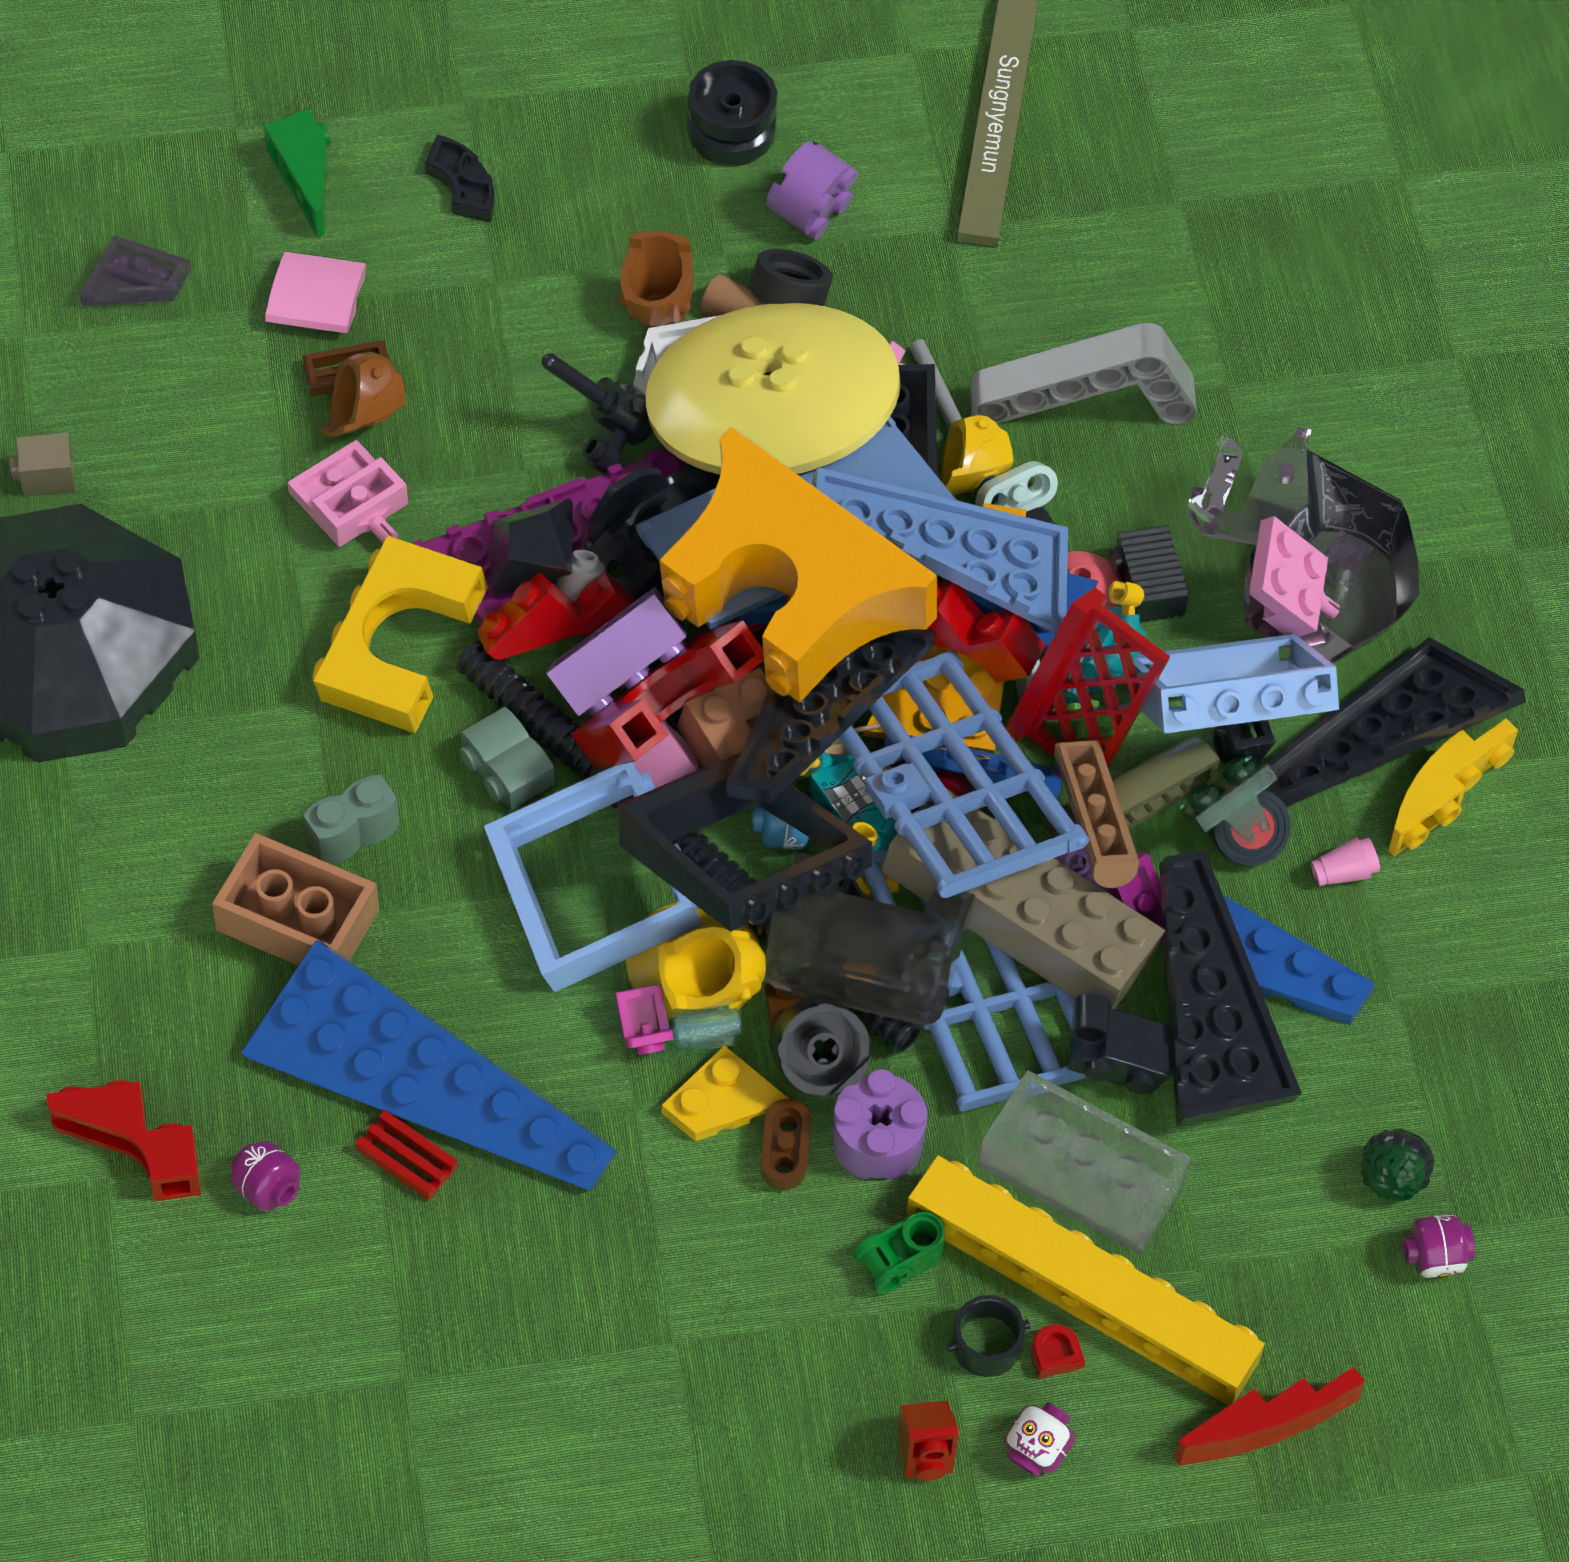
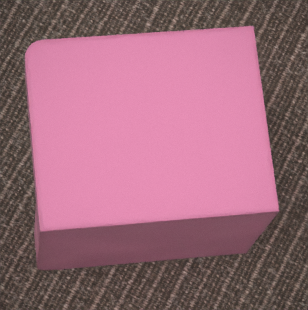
[633,720,698,788]

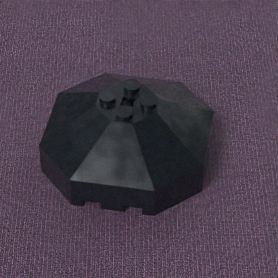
[0,504,199,763]

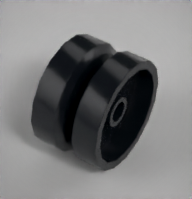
[688,60,778,165]

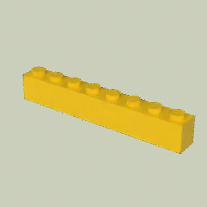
[906,1155,1265,1406]

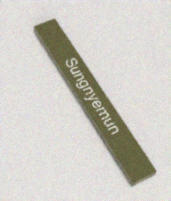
[957,0,1039,247]

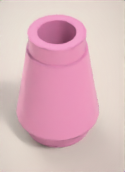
[1310,837,1380,887]

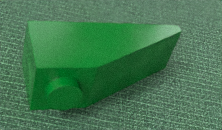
[264,109,331,238]

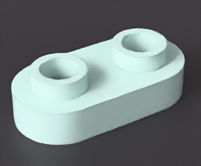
[976,461,1058,512]

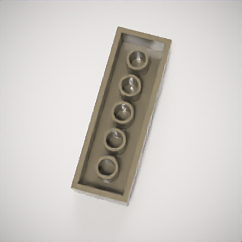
[881,790,1165,1009]

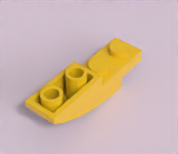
[1388,718,1518,857]

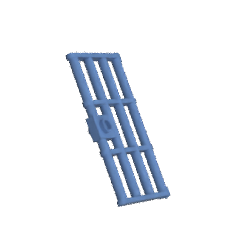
[839,651,1089,898]
[863,819,1086,1112]

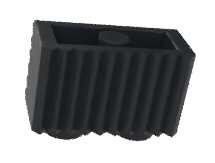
[1110,525,1189,623]

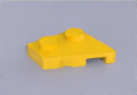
[662,1045,789,1142]

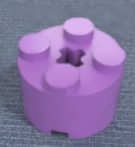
[766,141,859,240]
[832,1069,928,1181]

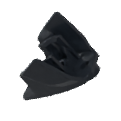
[585,464,719,600]

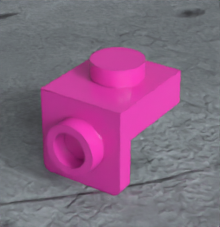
[614,984,674,1055]

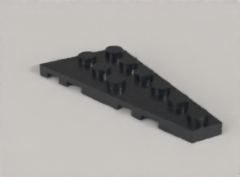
[726,629,936,803]
[1244,637,1526,807]
[1159,850,1302,1126]

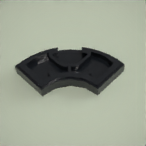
[425,134,495,222]

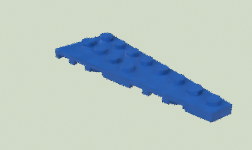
[241,940,618,1190]

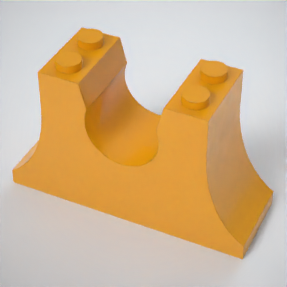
[659,427,937,703]

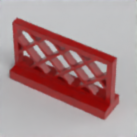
[1005,587,1170,768]

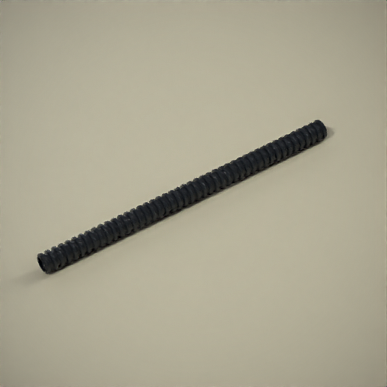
[456,641,921,1054]

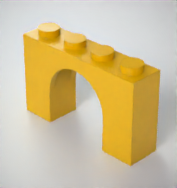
[313,535,488,734]

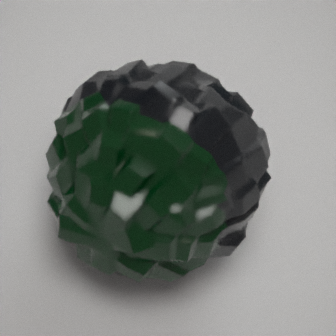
[1361,1128,1435,1201]

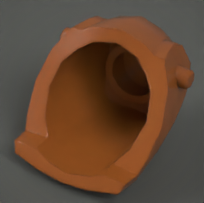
[618,231,693,328]
[320,352,406,438]

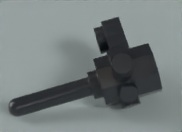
[541,353,653,474]

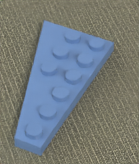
[812,467,1068,634]

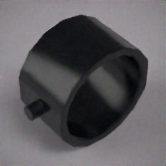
[946,1295,1030,1377]

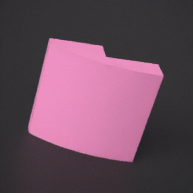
[265,252,366,333]

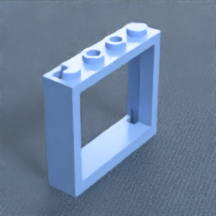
[1128,634,1339,733]
[484,762,703,992]

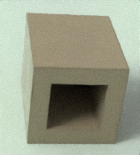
[10,432,75,497]

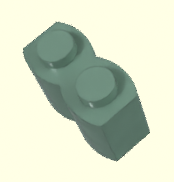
[459,707,555,810]
[303,775,399,865]

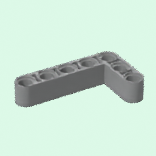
[970,323,1197,425]

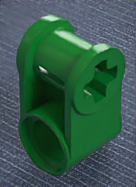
[852,1212,944,1295]

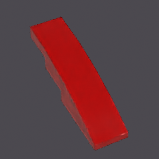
[1174,1367,1365,1466]

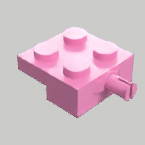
[287,439,408,547]
[1249,516,1340,637]

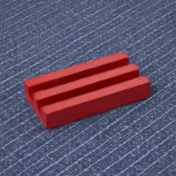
[355,1110,458,1201]

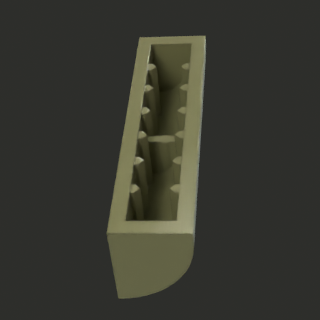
[1040,736,1220,838]

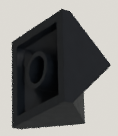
[491,498,573,596]

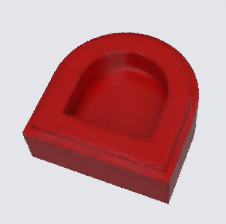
[1031,1324,1085,1379]

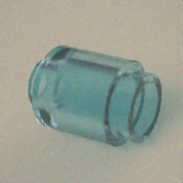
[672,1005,741,1053]

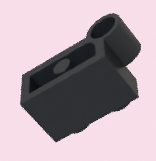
[1068,994,1172,1094]

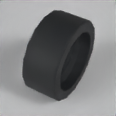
[749,249,833,306]

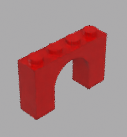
[571,620,764,770]

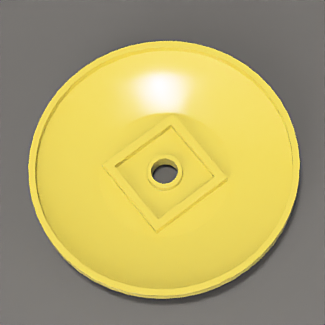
[646,303,900,475]

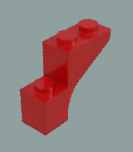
[477,572,637,660]
[927,580,1046,683]
[46,1080,201,1202]

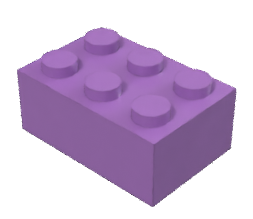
[546,587,687,716]

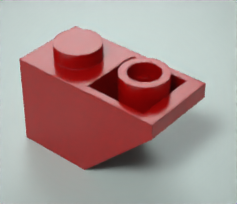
[897,1400,959,1481]

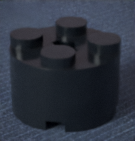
[769,996,870,1096]

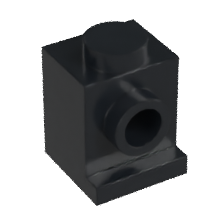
[1213,720,1276,771]

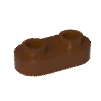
[760,1099,811,1190]

